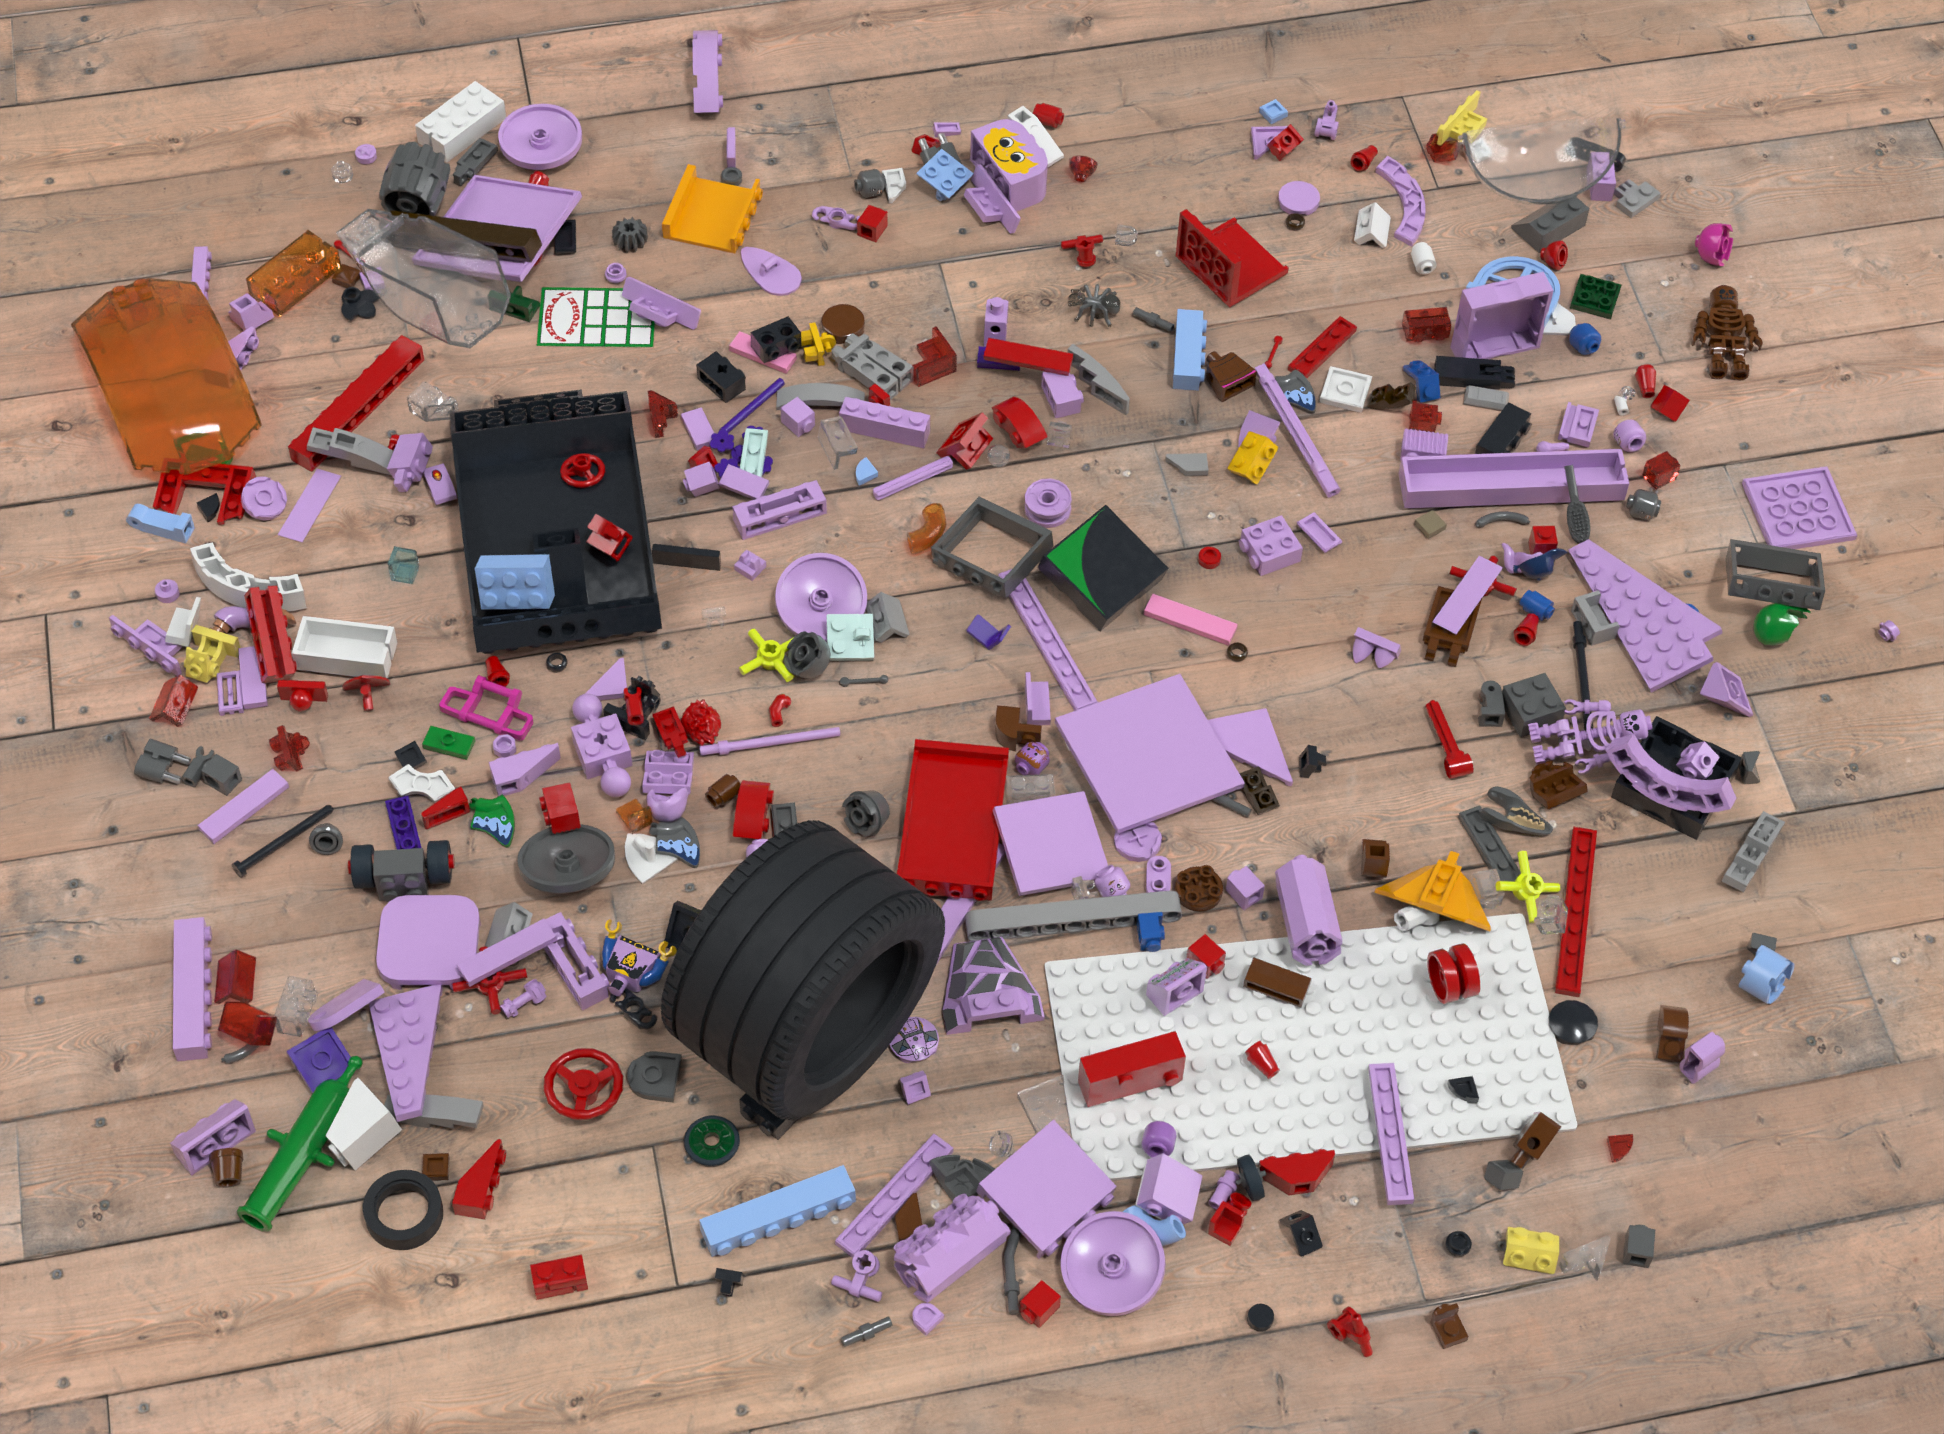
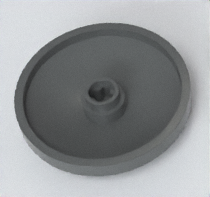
[518,824,615,893]

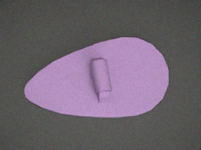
[741,247,802,296]

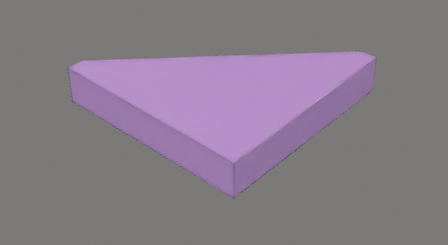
[1251,126,1288,160]
[585,658,627,700]

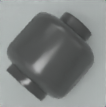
[854,169,887,198]
[1626,489,1661,521]

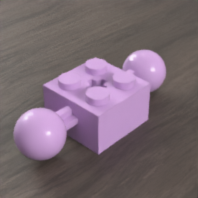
[571,694,632,797]

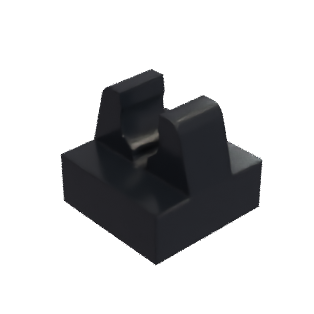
[1299,745,1327,778]
[715,1268,745,1297]

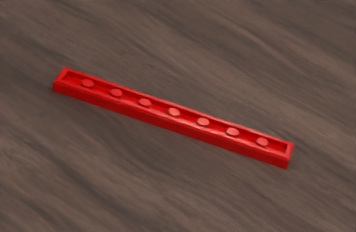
[1555,826,1597,997]

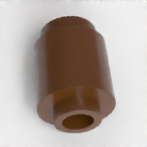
[705,774,741,808]

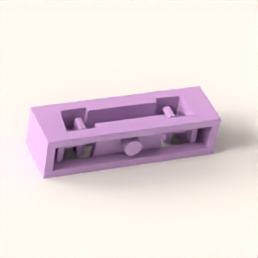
[732,480,827,540]
[544,912,610,1011]

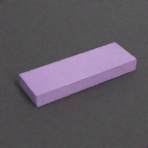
[238,646,268,709]

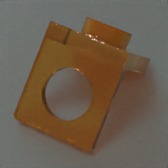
[616,799,653,834]

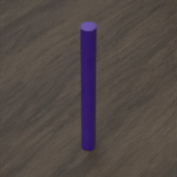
[719,378,785,433]

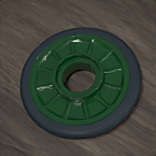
[684,1115,740,1166]

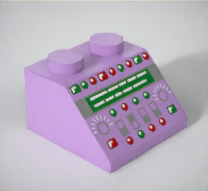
[1146,958,1207,1016]

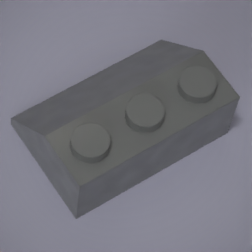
[1511,196,1590,253]

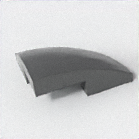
[929,1155,995,1201]

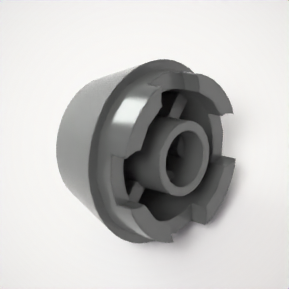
[842,790,890,837]

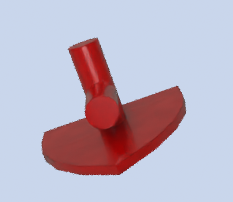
[342,675,390,711]

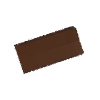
[1243,957,1312,1008]

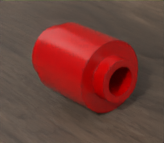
[1033,103,1064,128]

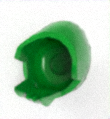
[1753,603,1811,646]

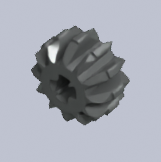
[612,216,648,252]

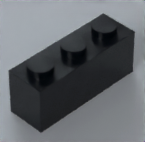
[1475,402,1532,454]

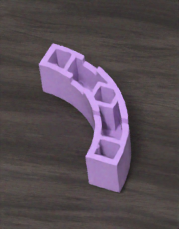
[693,30,723,113]
[1606,733,1737,813]

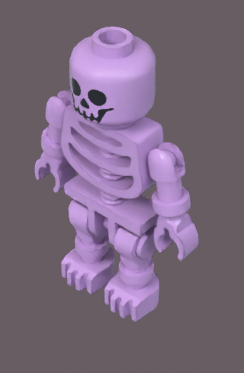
[1528,699,1652,775]

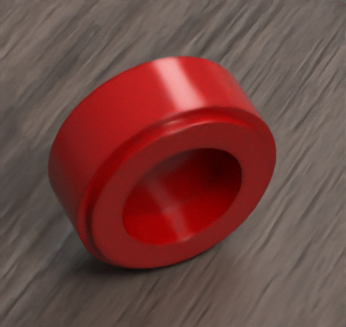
[1198,546,1221,569]

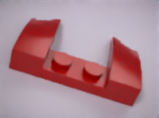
[153,458,256,525]

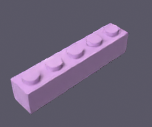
[190,246,212,306]

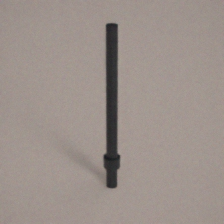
[1572,621,1594,740]

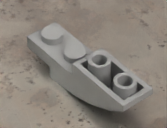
[307,427,394,475]

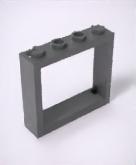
[931,496,1054,598]
[1726,539,1825,610]

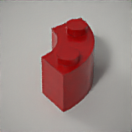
[992,396,1048,448]
[733,780,774,839]

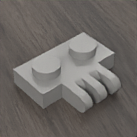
[1613,179,1661,218]

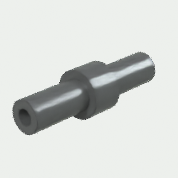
[1133,307,1174,332]
[841,1316,893,1347]

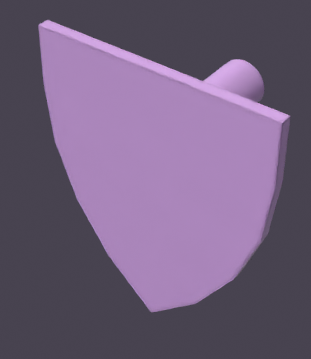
[1239,410,1280,447]

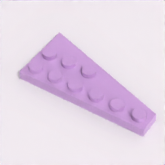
[369,985,443,1122]

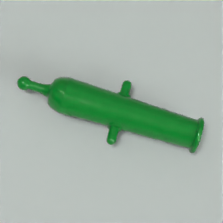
[237,1056,363,1232]

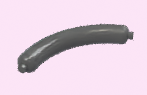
[1475,511,1531,528]
[221,1018,270,1064]

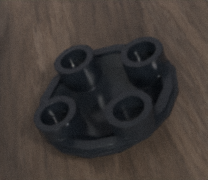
[1549,1000,1598,1044]

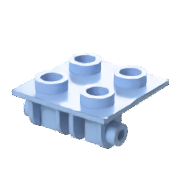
[916,149,974,201]

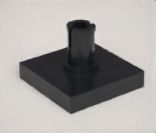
[664,900,701,952]

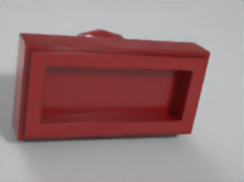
[277,680,328,712]

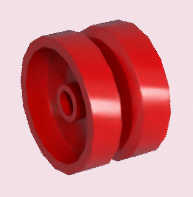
[1427,943,1480,1004]

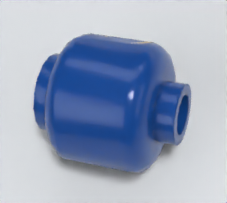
[1569,323,1602,355]

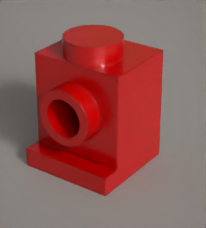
[1267,124,1304,161]

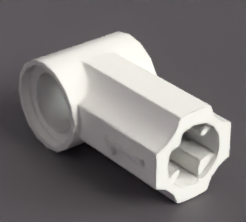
[1394,905,1439,932]

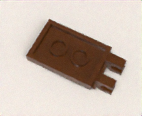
[1422,586,1482,667]

